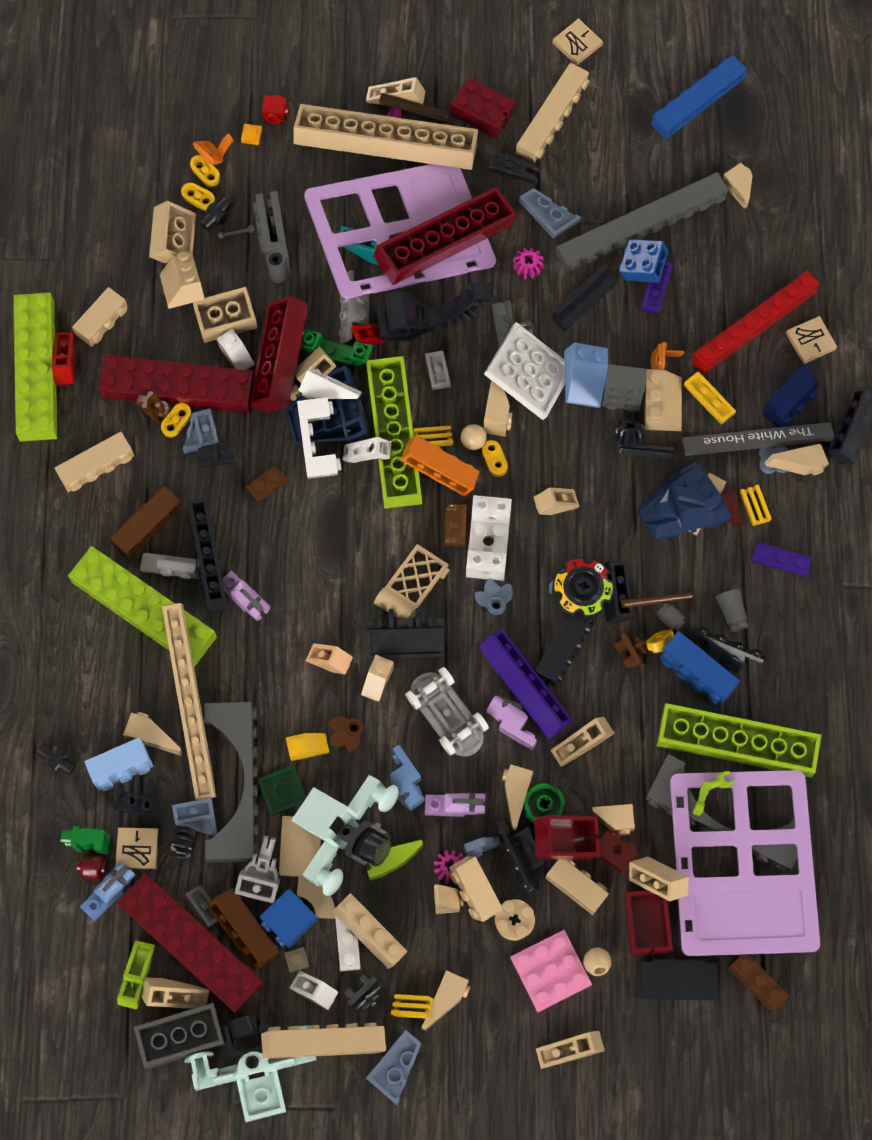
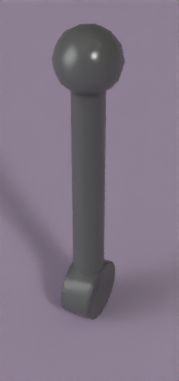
[218,225,255,239]

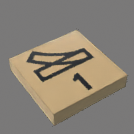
[553,18,603,66]
[786,316,837,364]
[115,828,159,870]

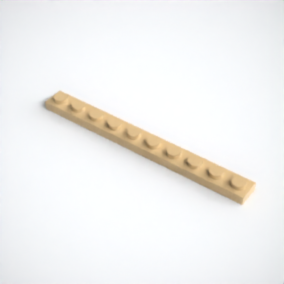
[162,603,217,801]

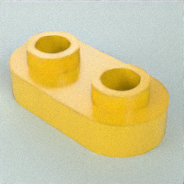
[190,155,220,187]
[181,183,215,211]
[161,403,192,438]
[482,440,508,477]
[646,630,674,653]

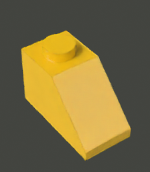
[286,733,330,762]

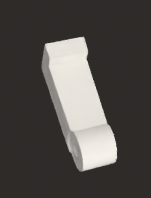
[343,437,391,463]

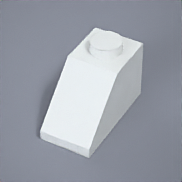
[217,329,255,370]
[290,971,338,1010]

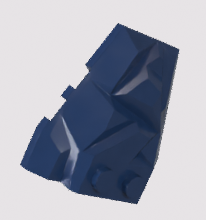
[637,460,732,541]

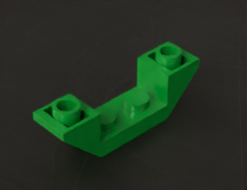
[300,329,373,367]

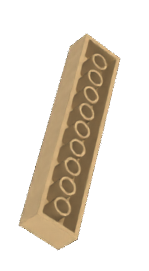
[294,104,478,170]

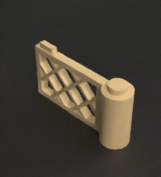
[374,544,450,621]

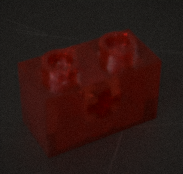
[598,830,639,876]

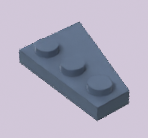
[518,188,582,239]
[365,1030,421,1105]

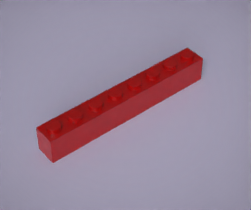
[691,271,820,375]

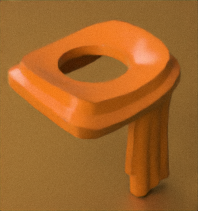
[193,133,234,165]
[651,342,684,370]

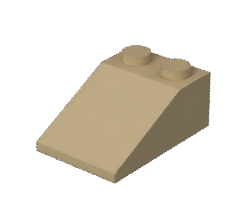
[484,380,513,436]

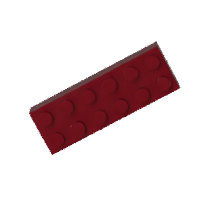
[249,296,308,414]

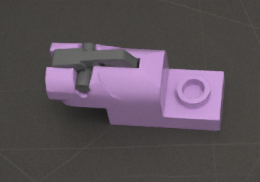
[222,570,270,620]
[487,695,537,750]
[425,793,485,817]

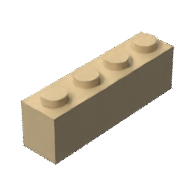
[55,432,134,492]
[332,893,407,969]

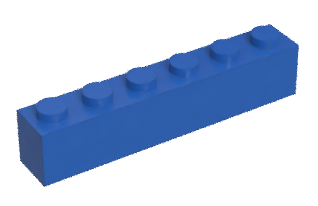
[651,55,747,140]

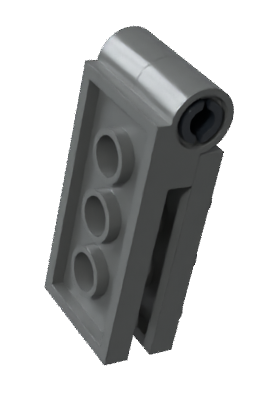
[253,191,291,283]

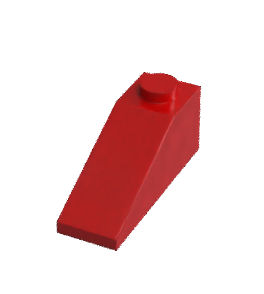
[52,332,75,385]

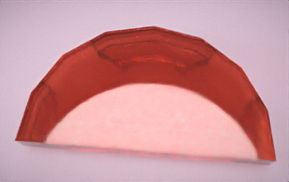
[722,489,743,526]

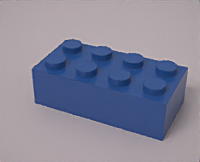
[660,631,740,707]

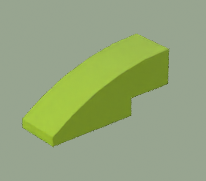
[367,840,423,881]
[117,940,155,1010]

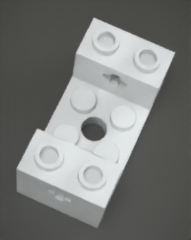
[297,397,341,479]
[466,495,512,581]

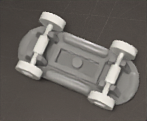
[405,667,489,757]

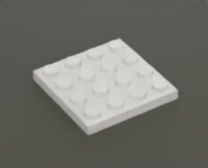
[484,322,565,420]

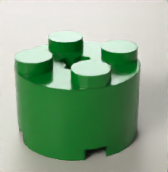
[524,783,565,825]

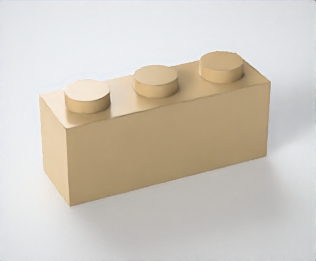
[72,287,128,347]
[449,855,503,922]
[629,856,689,901]
[545,860,609,915]

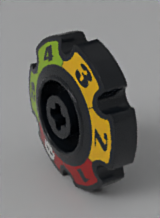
[552,556,615,619]

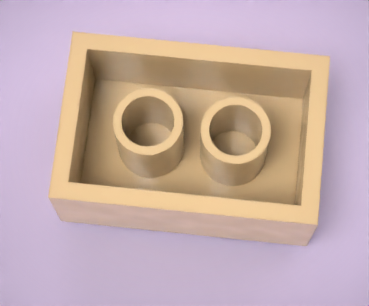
[193,287,257,343]

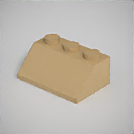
[149,201,196,263]
[160,251,205,309]
[644,369,682,431]

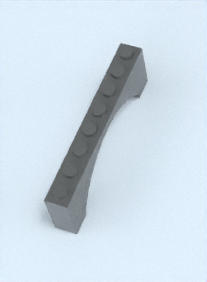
[204,702,259,863]
[646,754,812,873]

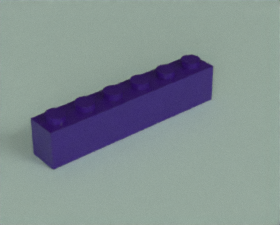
[478,629,573,739]

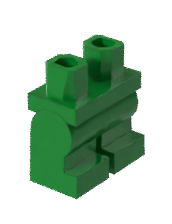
[61,826,111,857]

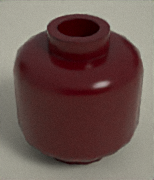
[77,853,107,880]

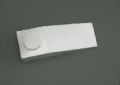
[298,368,361,399]

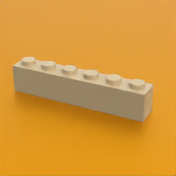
[516,63,590,164]
[261,1023,386,1059]

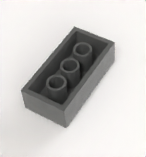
[134,1003,226,1069]

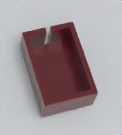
[450,77,515,139]
[534,815,601,860]
[624,890,673,956]

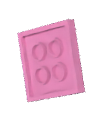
[510,930,592,1013]

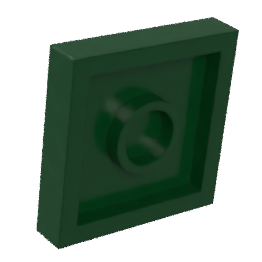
[257,765,306,817]

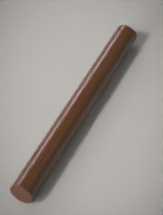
[621,592,692,608]

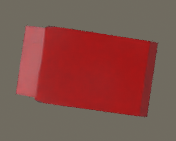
[351,324,386,345]

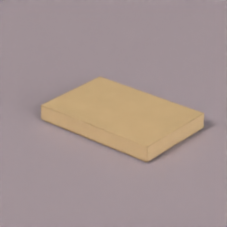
[279,816,321,877]

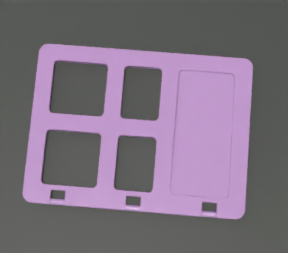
[304,164,496,299]
[670,770,820,956]

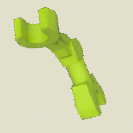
[692,771,734,816]

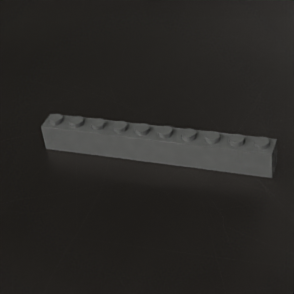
[556,172,728,272]

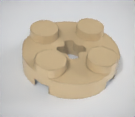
[495,899,535,941]

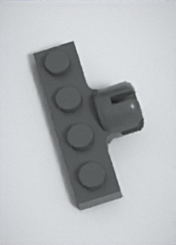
[492,300,536,348]

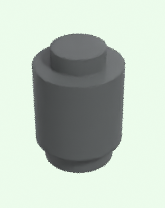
[657,603,685,631]

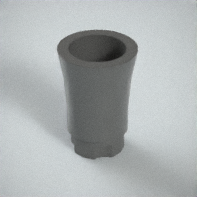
[715,589,749,633]

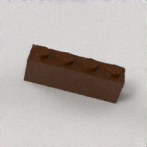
[110,486,183,559]
[208,888,279,972]

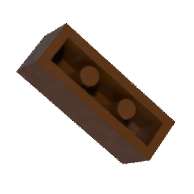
[728,954,789,1013]

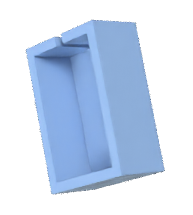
[84,737,154,791]

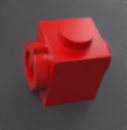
[262,95,290,124]

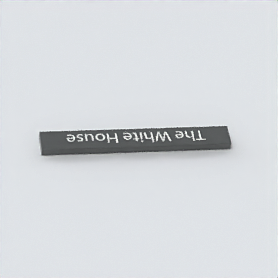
[682,422,834,456]

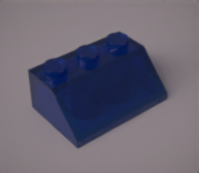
[762,363,819,428]

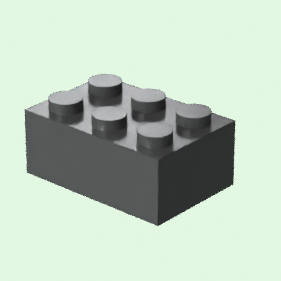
[602,364,647,412]

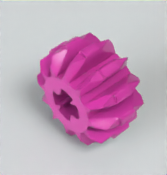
[513,247,544,279]
[434,850,463,884]

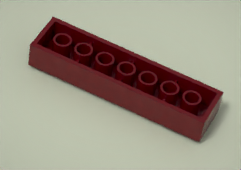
[373,187,517,285]
[99,355,254,414]
[117,873,264,1015]

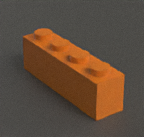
[400,435,480,496]

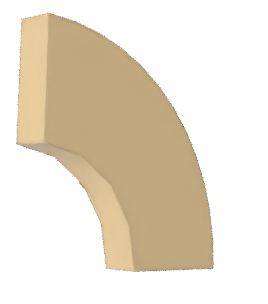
[297,876,336,919]

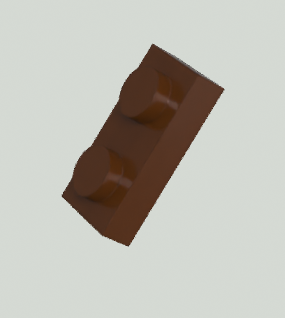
[246,465,288,503]

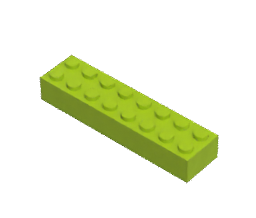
[14,293,58,441]
[366,356,422,509]
[68,546,217,667]
[656,703,821,778]

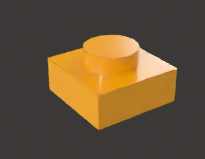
[241,124,262,145]

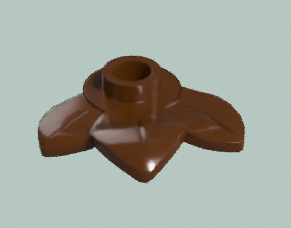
[328,716,364,752]

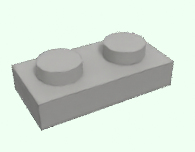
[425,351,451,391]

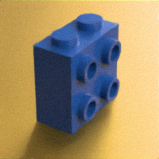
[619,240,669,283]
[260,889,318,948]

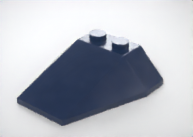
[284,365,369,445]

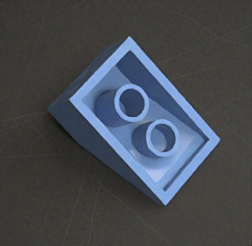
[564,342,608,408]

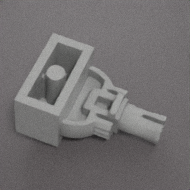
[234,836,281,903]

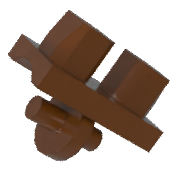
[136,391,170,424]
[614,632,647,669]

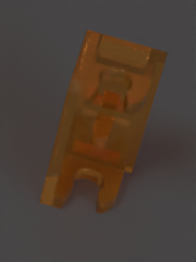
[444,505,467,547]

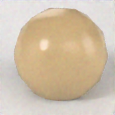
[461,424,486,450]
[583,947,611,976]

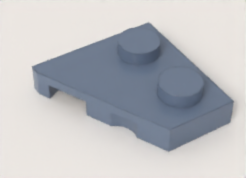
[183,409,219,454]
[172,798,218,836]
[464,837,502,858]

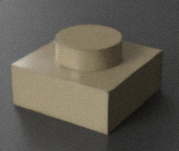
[284,947,310,973]

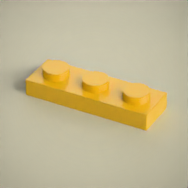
[684,372,736,425]

